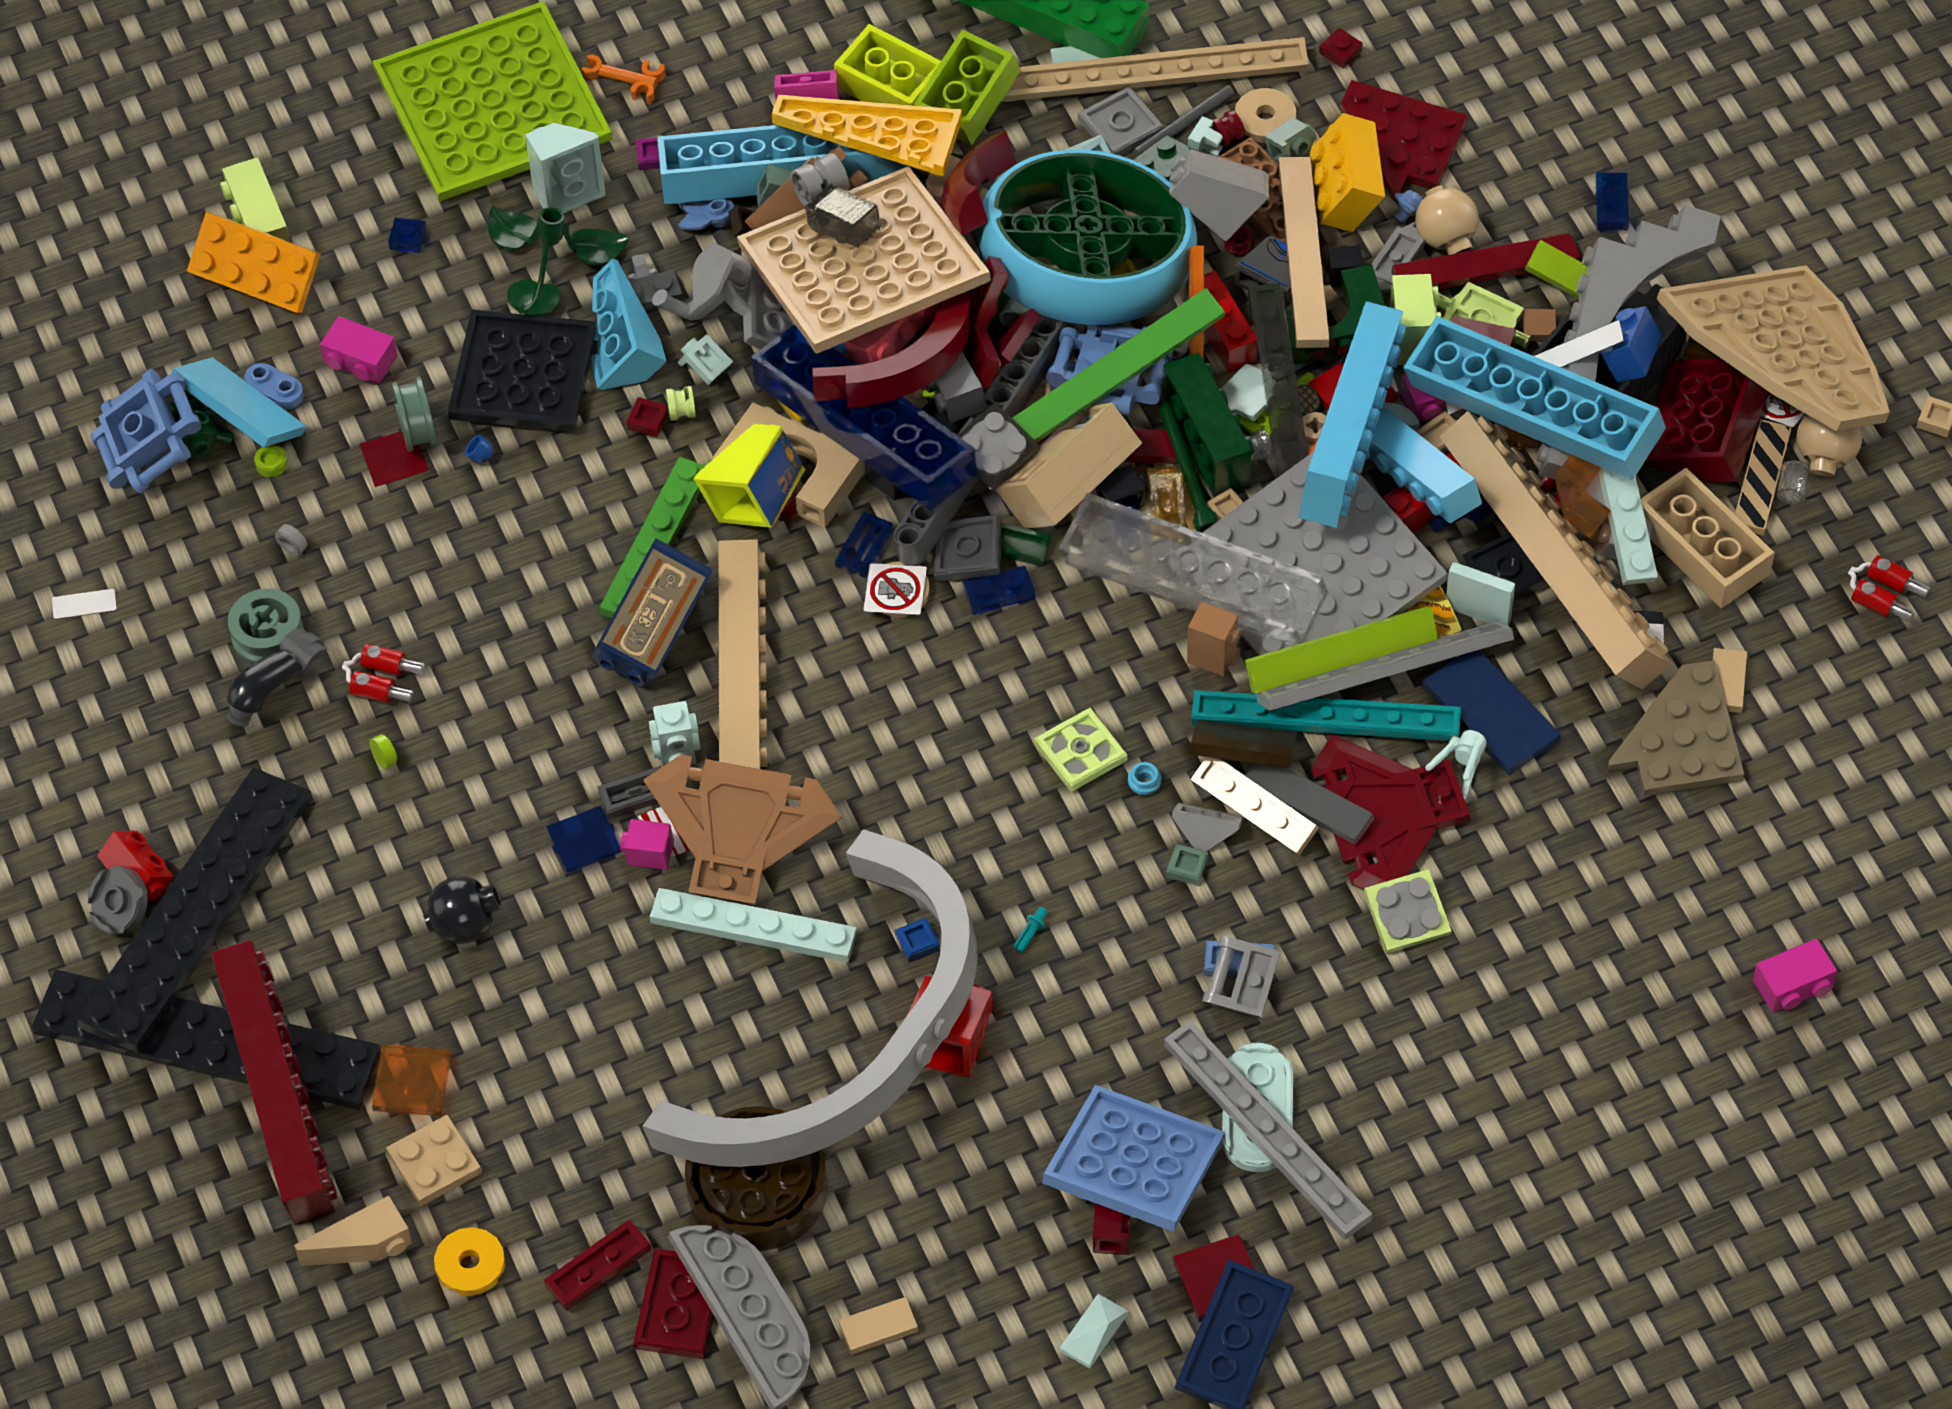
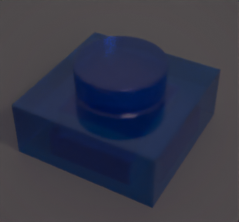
[388,217,427,253]

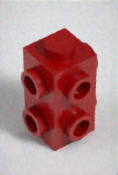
[97,830,174,902]

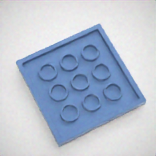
[1042,1085,1225,1232]

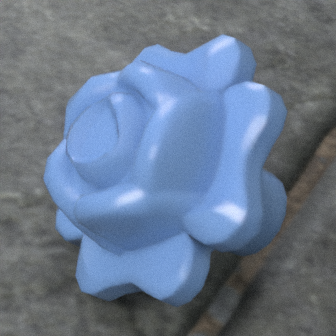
[1394,190,1422,223]

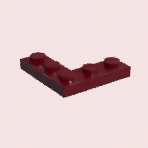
[963,256,1008,388]

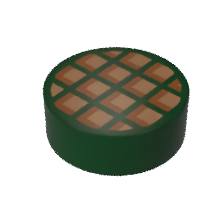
[1286,385,1320,419]

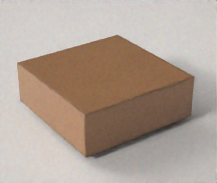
[1523,309,1556,342]

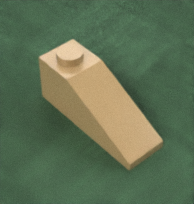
[294,1196,412,1266]

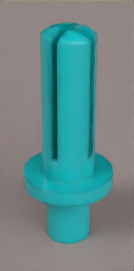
[1013,907,1048,953]

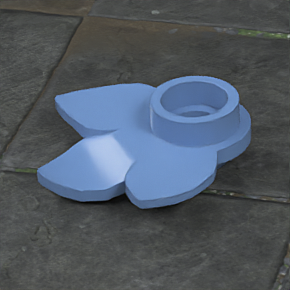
[678,198,734,230]

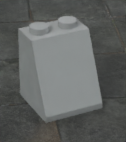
[1169,149,1269,241]

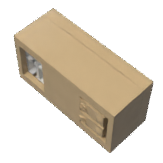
[994,403,1142,529]

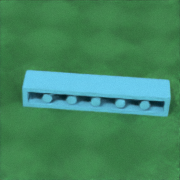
[1362,406,1482,523]

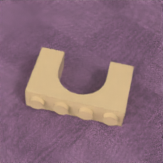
[712,403,865,528]

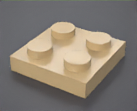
[386,1115,482,1207]

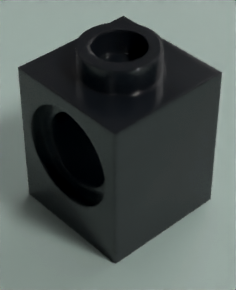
[1096,464,1148,521]

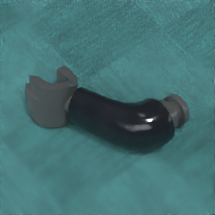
[226,628,328,727]

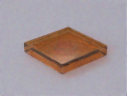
[372,1044,452,1116]

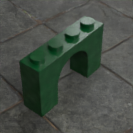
[1248,264,1385,371]

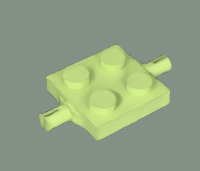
[1438,282,1532,349]

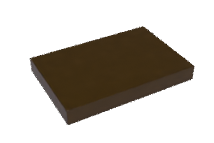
[1190,720,1297,767]

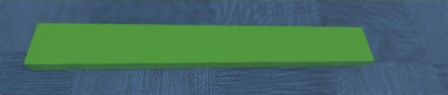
[1008,288,1225,450]

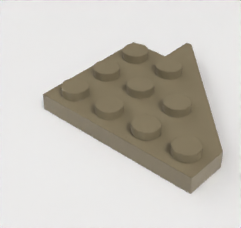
[1608,660,1744,796]

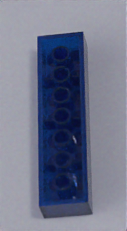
[750,325,978,510]

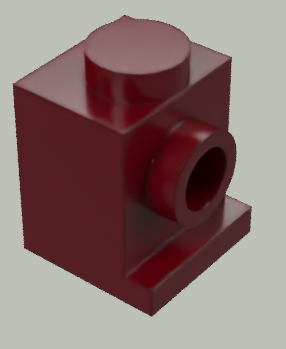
[1093,1203,1130,1255]

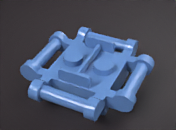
[1046,324,1173,415]
[91,369,201,494]

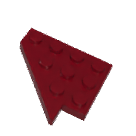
[1340,80,1468,202]

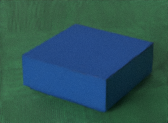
[895,917,940,962]

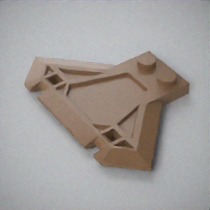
[643,754,842,906]

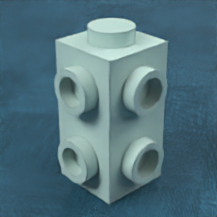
[648,701,701,766]

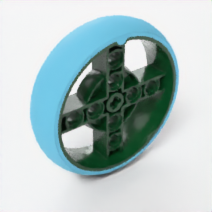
[976,150,1197,325]

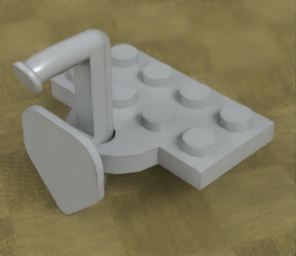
[652,243,802,364]

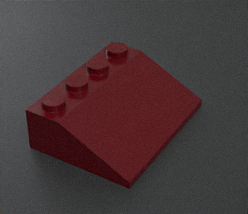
[1643,358,1769,482]

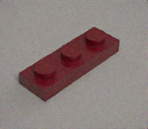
[544,1220,651,1311]

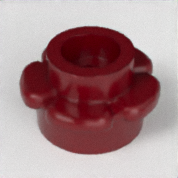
[1223,226,1254,255]

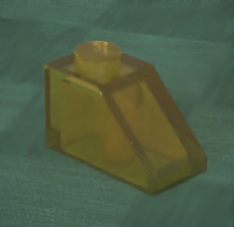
[1147,466,1187,539]

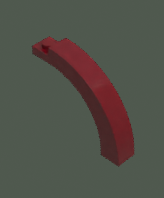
[812,292,970,408]

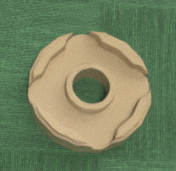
[1235,88,1296,143]

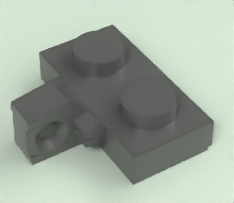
[628,254,683,310]

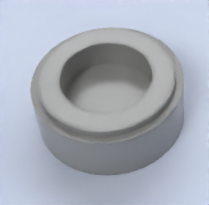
[275,524,308,555]

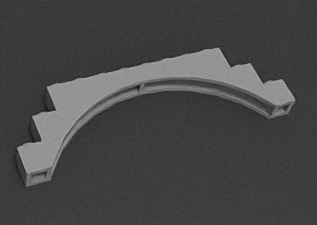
[1537,204,1721,561]

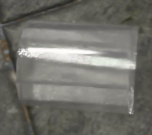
[1776,461,1809,504]

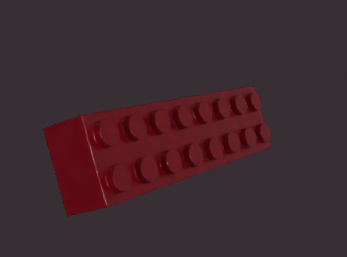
[211,940,338,1225]

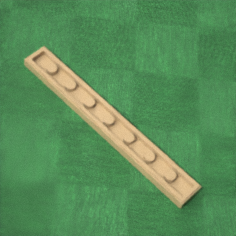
[1278,157,1329,348]

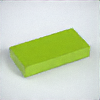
[1525,240,1586,299]

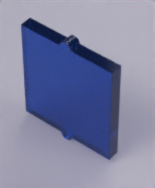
[546,806,622,873]

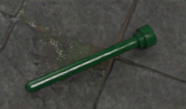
[1158,400,1219,536]

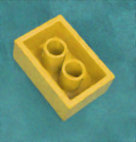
[1310,113,1385,232]

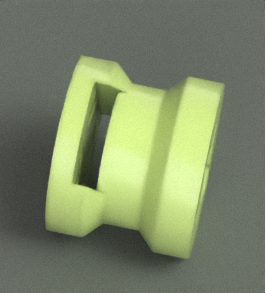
[666,386,696,421]

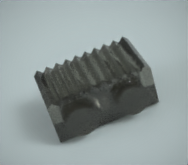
[805,183,881,248]

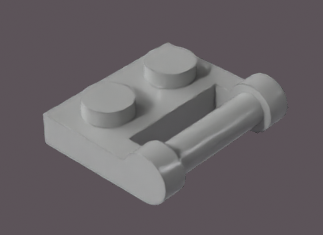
[1202,936,1280,1019]

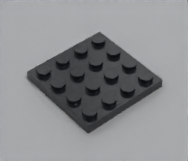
[448,309,597,432]

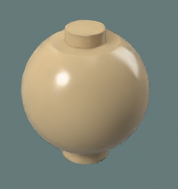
[1415,185,1479,255]
[1797,414,1862,477]

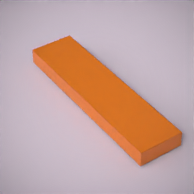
[1189,245,1204,361]

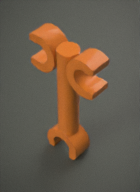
[581,54,665,104]

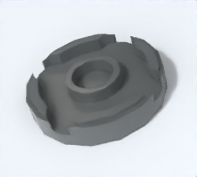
[88,866,147,934]

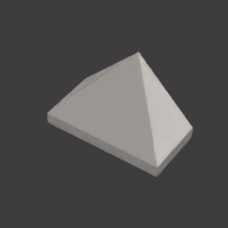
[1172,803,1244,851]

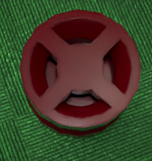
[1211,110,1245,148]

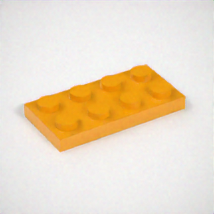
[187,212,321,313]

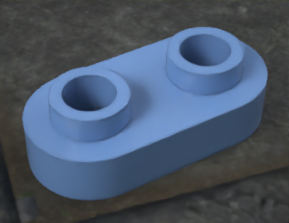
[244,363,304,410]

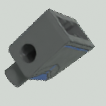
[1235,236,1292,307]

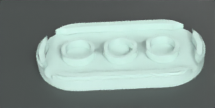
[1222,1043,1293,1172]

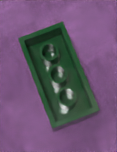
[1163,353,1255,498]

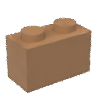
[1187,602,1241,677]

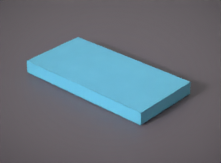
[171,357,306,448]

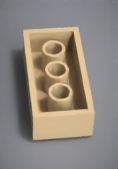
[1641,468,1775,609]

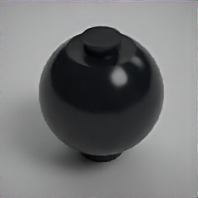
[423,876,502,944]

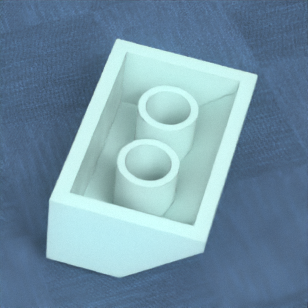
[525,123,606,213]

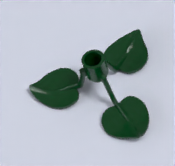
[487,206,629,317]

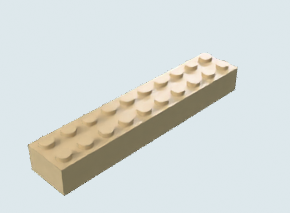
[1439,411,1672,690]

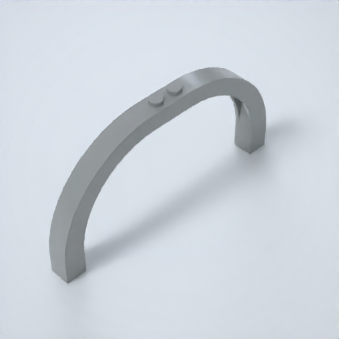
[643,830,978,1167]

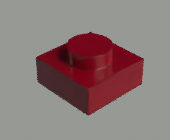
[1319,28,1363,69]
[626,397,669,437]

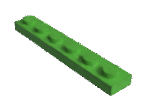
[599,457,706,618]

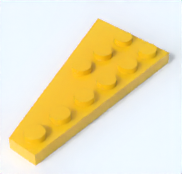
[772,95,962,177]

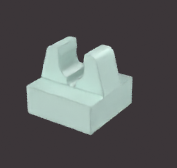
[1188,116,1223,157]

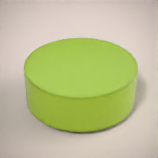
[254,445,288,477]
[369,734,397,769]

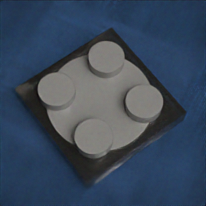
[948,402,1040,492]

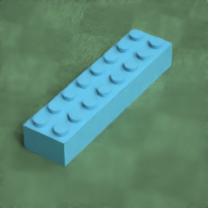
[657,125,913,204]
[1298,301,1406,528]
[1403,316,1666,481]

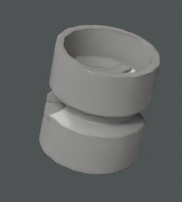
[790,153,850,209]

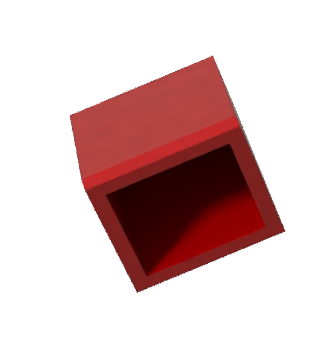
[906,976,993,1078]

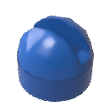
[465,435,493,463]

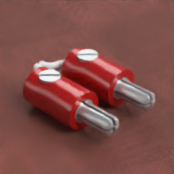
[1848,555,1930,621]
[342,643,425,703]

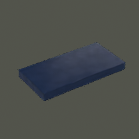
[1423,650,1561,775]
[1175,1259,1294,1409]

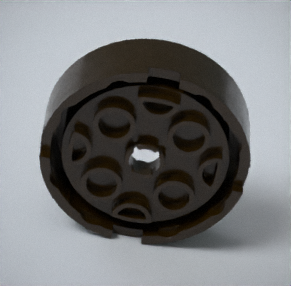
[685,1106,828,1251]

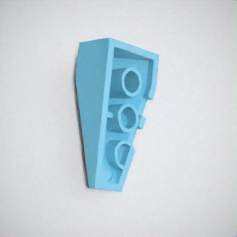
[591,258,666,390]

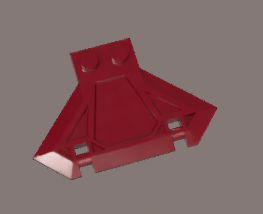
[1310,734,1470,890]

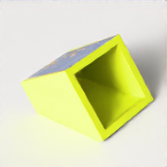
[694,424,805,528]

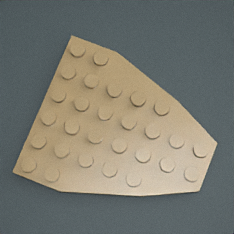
[1656,265,1890,431]

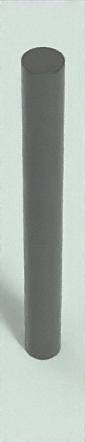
[1133,85,1234,157]

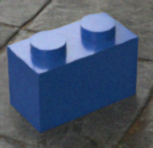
[1601,306,1663,383]

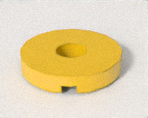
[434,1227,505,1296]

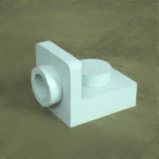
[677,334,733,385]

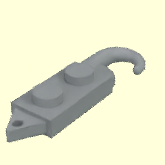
[1372,221,1425,307]

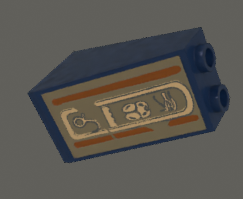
[590,538,713,689]

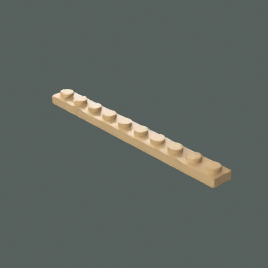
[1002,37,1309,102]

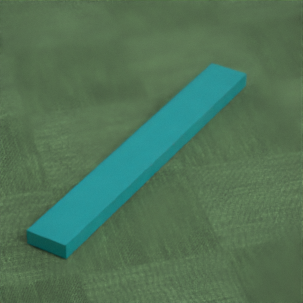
[1191,690,1461,741]

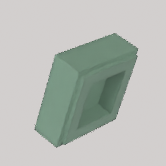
[1166,844,1208,886]

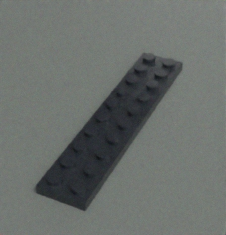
[77,767,313,1053]
[31,969,381,1110]

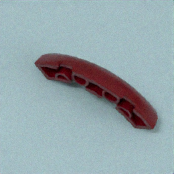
[941,131,1017,236]

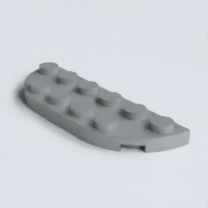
[668,1225,810,1409]

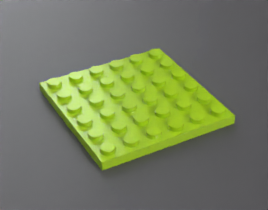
[372,1,613,202]

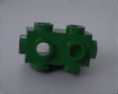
[166,389,233,456]

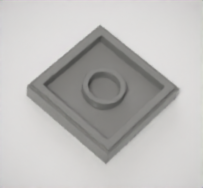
[1078,86,1164,156]

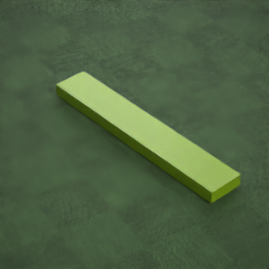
[1245,606,1438,694]

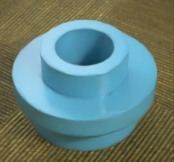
[1128,762,1161,795]

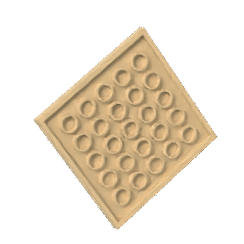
[737,166,991,354]

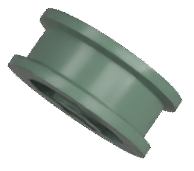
[391,376,437,452]
[228,589,304,663]

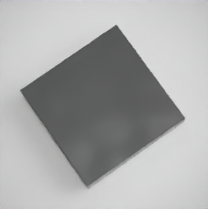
[934,514,1002,582]

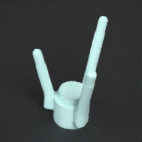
[1425,730,1487,799]

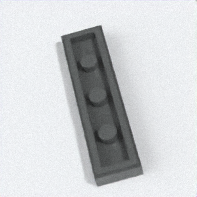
[1246,763,1374,845]

